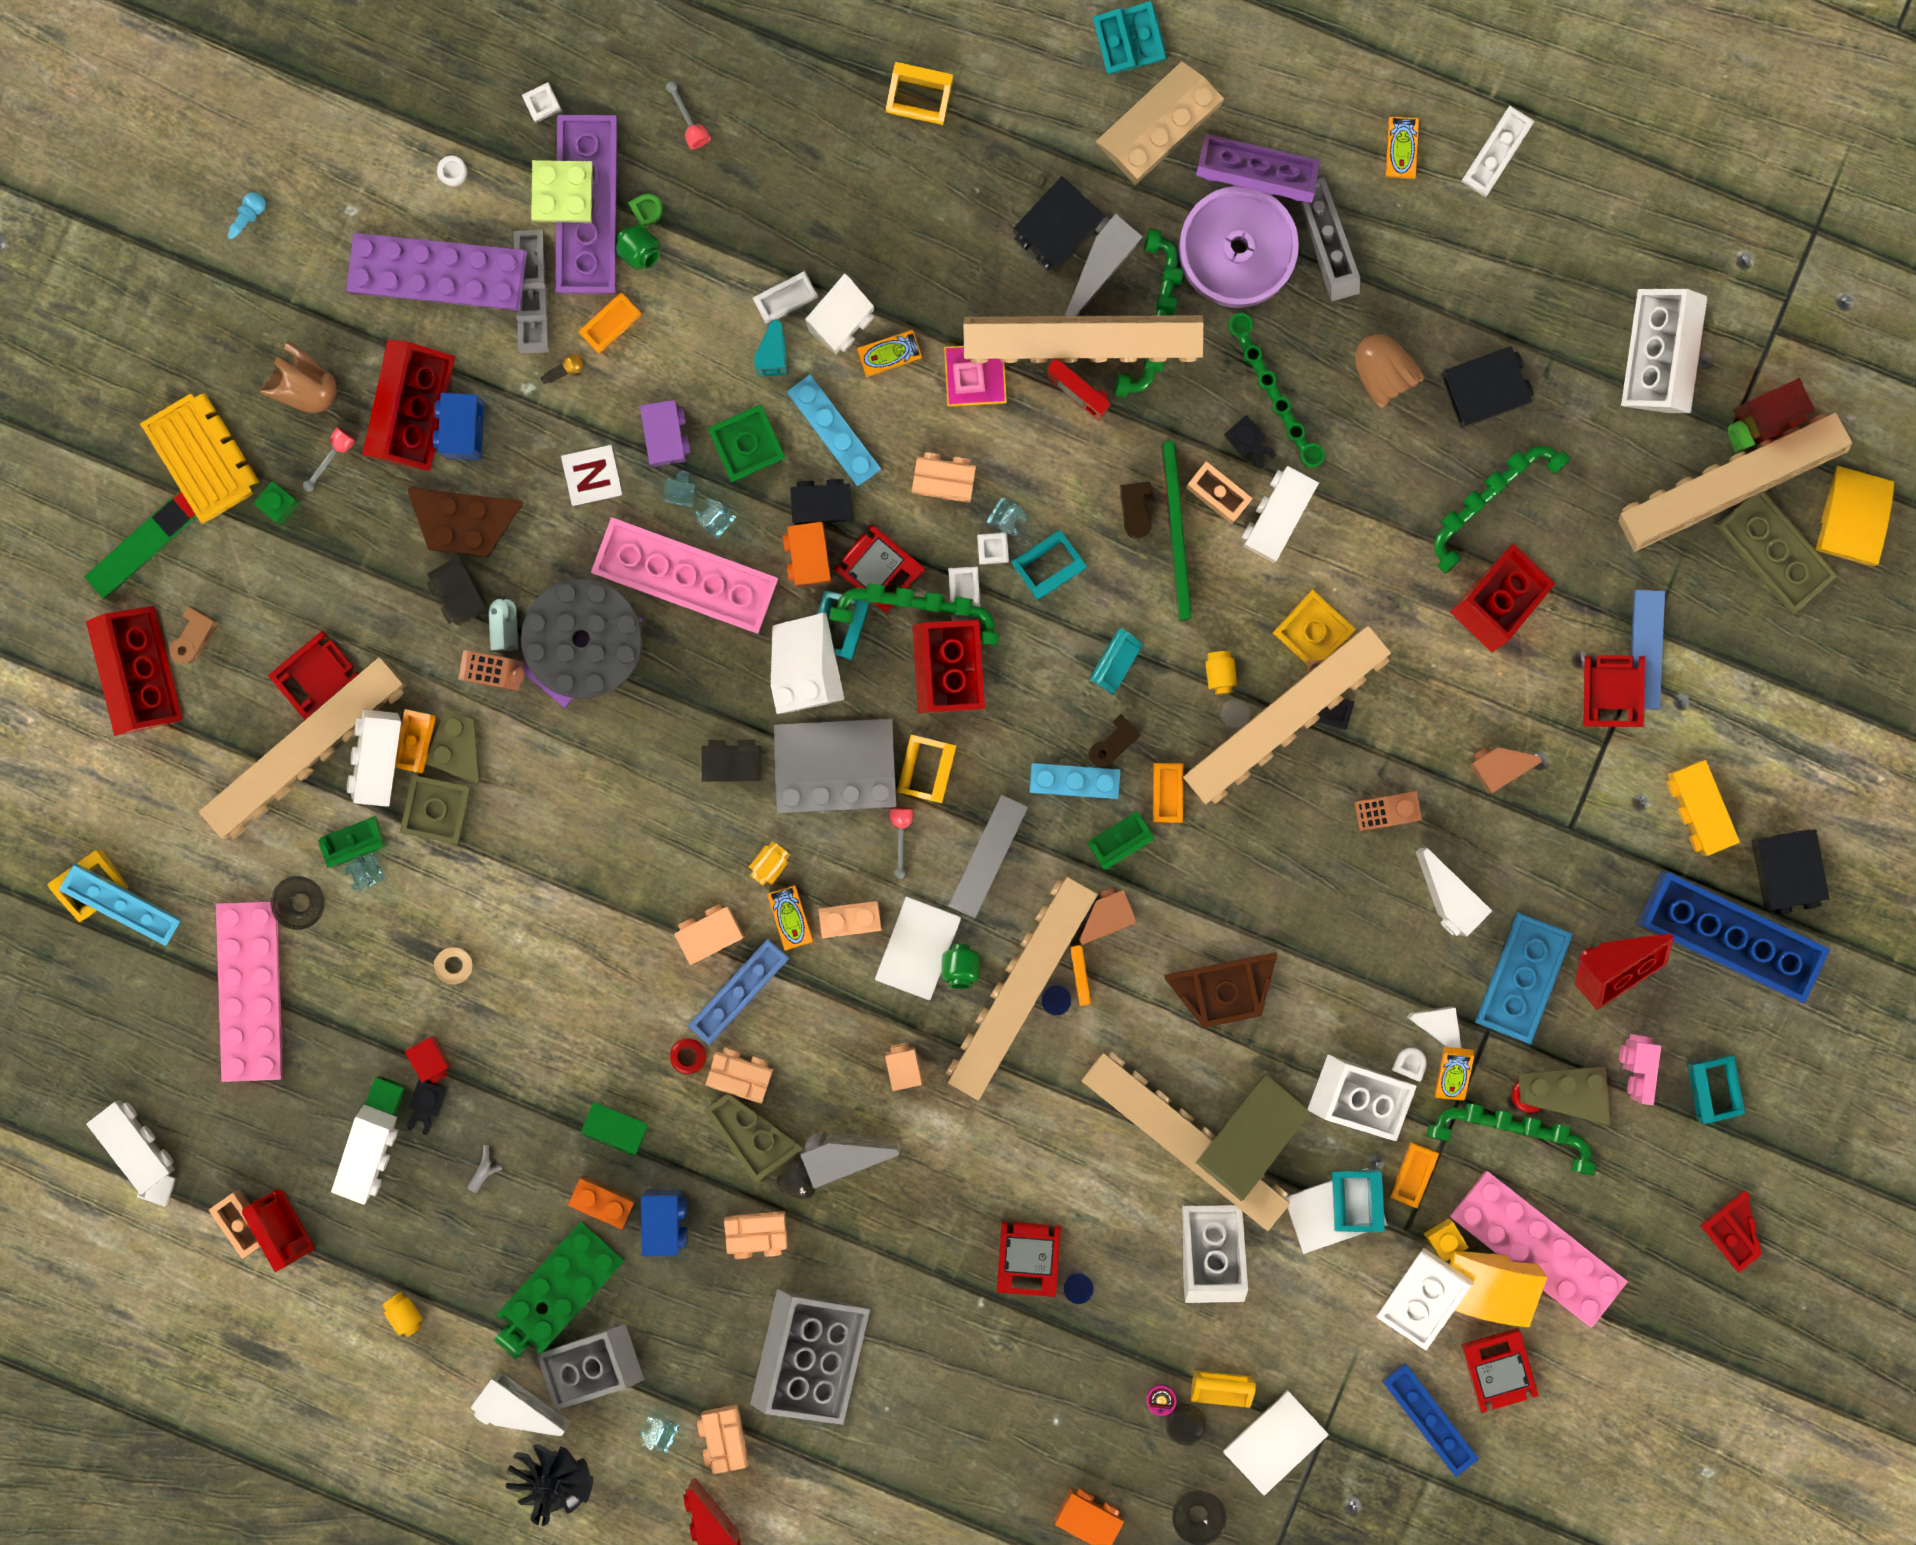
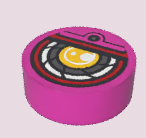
[1146,1385,1176,1416]

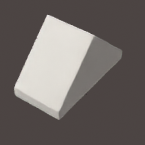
[1407,1006,1462,1048]

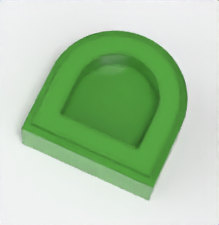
[628,194,664,229]
[1728,420,1755,454]

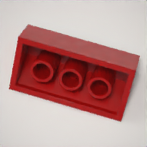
[362,340,455,471]
[86,606,183,736]

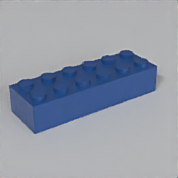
[1636,872,1830,1003]

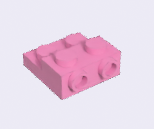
[1619,1034,1661,1105]

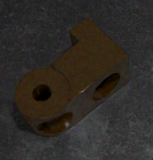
[1119,481,1152,539]
[1089,714,1141,768]

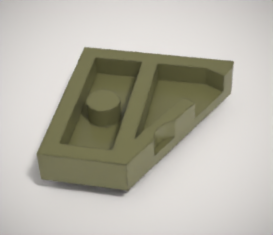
[425,708,480,784]

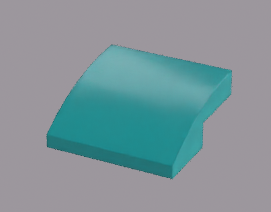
[1093,1,1168,75]

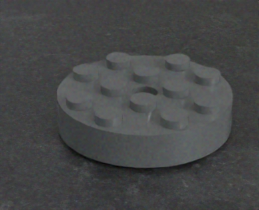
[521,579,643,699]

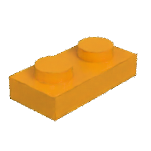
[395,709,436,774]

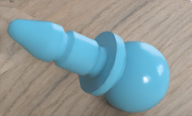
[228,192,266,239]

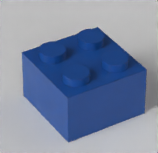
[433,393,485,461]
[641,1190,688,1256]

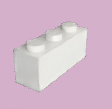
[1242,466,1319,563]
[347,709,401,807]
[86,1100,175,1195]
[331,1105,398,1205]

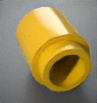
[1205,651,1238,695]
[748,841,791,886]
[382,1291,423,1338]

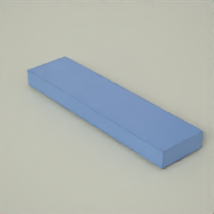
[1631,590,1665,710]
[688,938,790,1046]

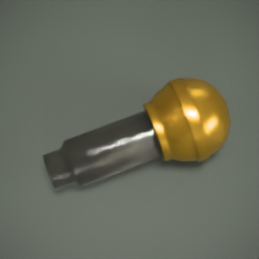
[540,354,583,385]

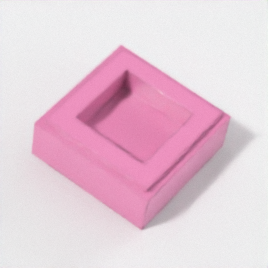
[953,362,985,394]

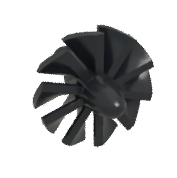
[506,1444,594,1526]

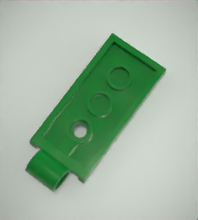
[494,1221,625,1360]

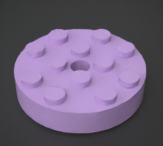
[1178,186,1299,308]

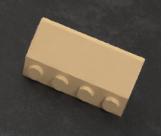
[1095,61,1224,185]

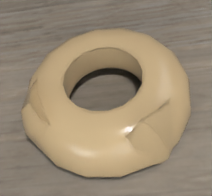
[434,946,473,985]

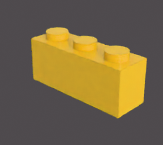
[1666,760,1740,856]

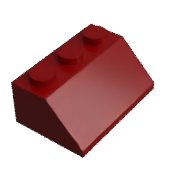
[912,620,985,714]

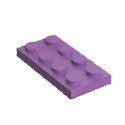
[1196,133,1320,203]

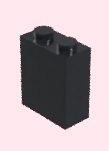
[1013,176,1105,273]
[1441,346,1534,429]
[1751,829,1830,915]

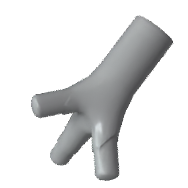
[467,1145,502,1193]

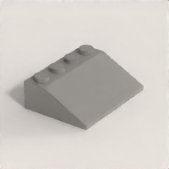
[774,719,897,813]
[800,1131,901,1188]
[750,1289,870,1425]

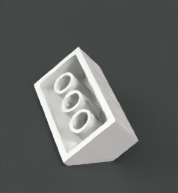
[1621,289,1707,413]

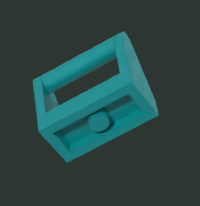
[754,320,788,377]
[1011,530,1087,601]
[817,590,870,661]
[1088,627,1143,695]
[1687,1055,1745,1124]
[1332,1169,1385,1232]

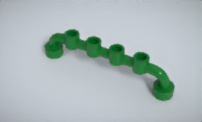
[1114,228,1183,398]
[1228,313,1325,468]
[1434,445,1572,574]
[829,583,1000,645]
[1426,1103,1597,1176]

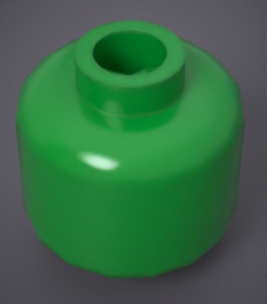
[616,225,660,270]
[941,944,980,989]

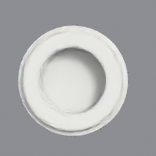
[437,155,468,187]

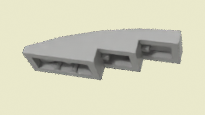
[514,230,549,354]
[948,794,1028,918]

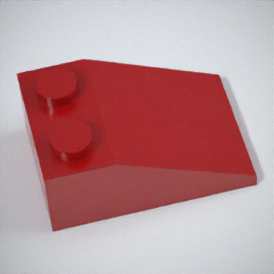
[1450,543,1555,652]
[1575,933,1673,1010]

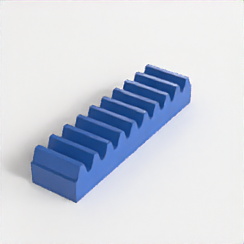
[1381,1363,1479,1477]

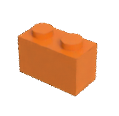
[782,522,832,587]
[568,1175,637,1230]
[1054,1488,1124,1545]

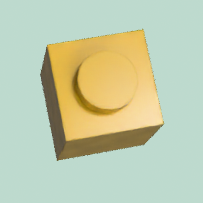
[1423,1218,1469,1262]

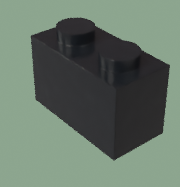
[790,479,853,525]

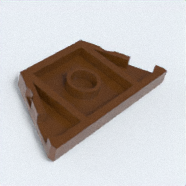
[408,488,523,557]
[1164,952,1277,1028]

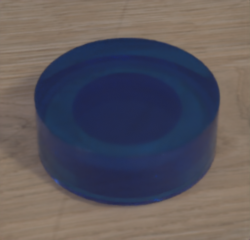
[1042,985,1071,1015]
[1064,1273,1094,1304]

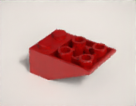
[683,1478,741,1545]

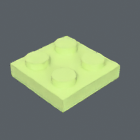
[531,160,593,223]

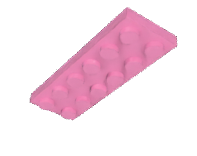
[591,517,779,634]
[216,901,283,1082]
[1450,1170,1628,1328]

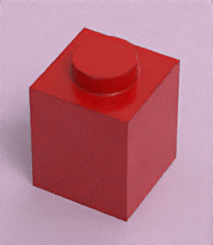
[405,1035,452,1084]

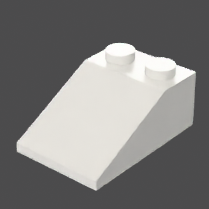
[805,274,874,355]
[771,613,845,714]
[1416,848,1492,937]
[1307,1055,1417,1141]
[1182,1205,1248,1303]
[471,1370,571,1436]

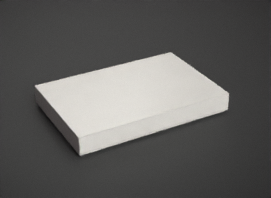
[875,896,961,1001]
[1285,1168,1388,1254]
[1377,1248,1474,1351]
[1223,1390,1329,1495]

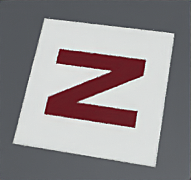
[561,445,622,506]

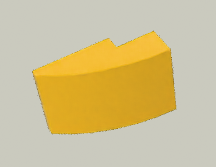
[1816,466,1895,566]
[1449,1251,1547,1327]

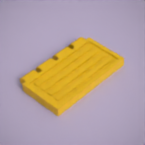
[140,393,260,525]

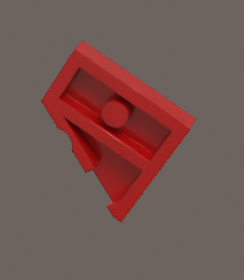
[1699,1190,1762,1273]

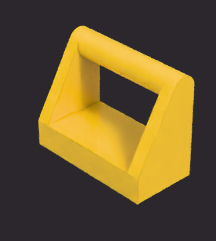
[885,62,953,125]
[896,735,956,803]
[47,850,129,922]
[1190,1370,1256,1408]

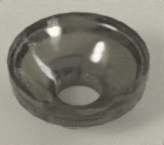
[270,876,325,930]
[1172,1490,1227,1545]

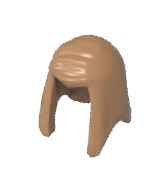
[1355,334,1424,408]
[260,341,337,413]

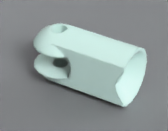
[489,599,518,651]

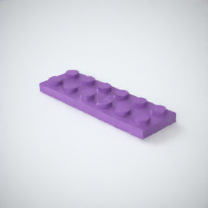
[556,115,618,294]
[346,233,527,311]

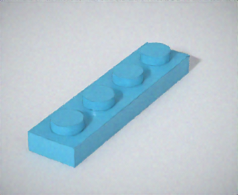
[787,375,881,487]
[59,862,181,946]

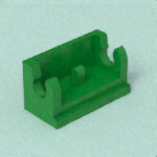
[1086,811,1155,870]
[318,816,387,868]
[580,1102,648,1157]

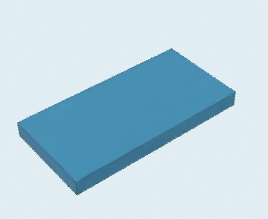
[1475,912,1573,1044]

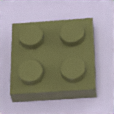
[400,775,471,845]

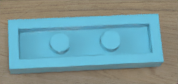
[1029,763,1120,799]

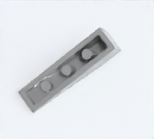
[1300,177,1360,302]
[1065,214,1143,316]

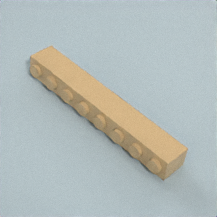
[963,315,1203,363]
[1618,412,1852,552]
[1183,624,1391,805]
[199,657,407,840]
[945,876,1098,1101]
[1081,1052,1290,1231]

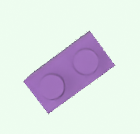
[640,400,691,467]

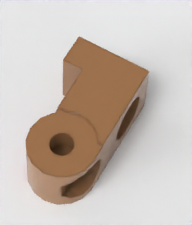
[169,606,219,664]

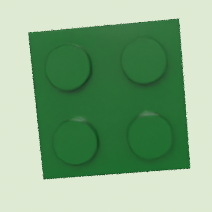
[707,404,786,483]

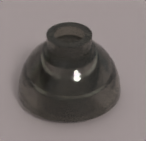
[777,1158,816,1199]
[1165,1404,1207,1446]

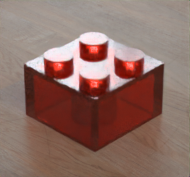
[1733,378,1815,443]

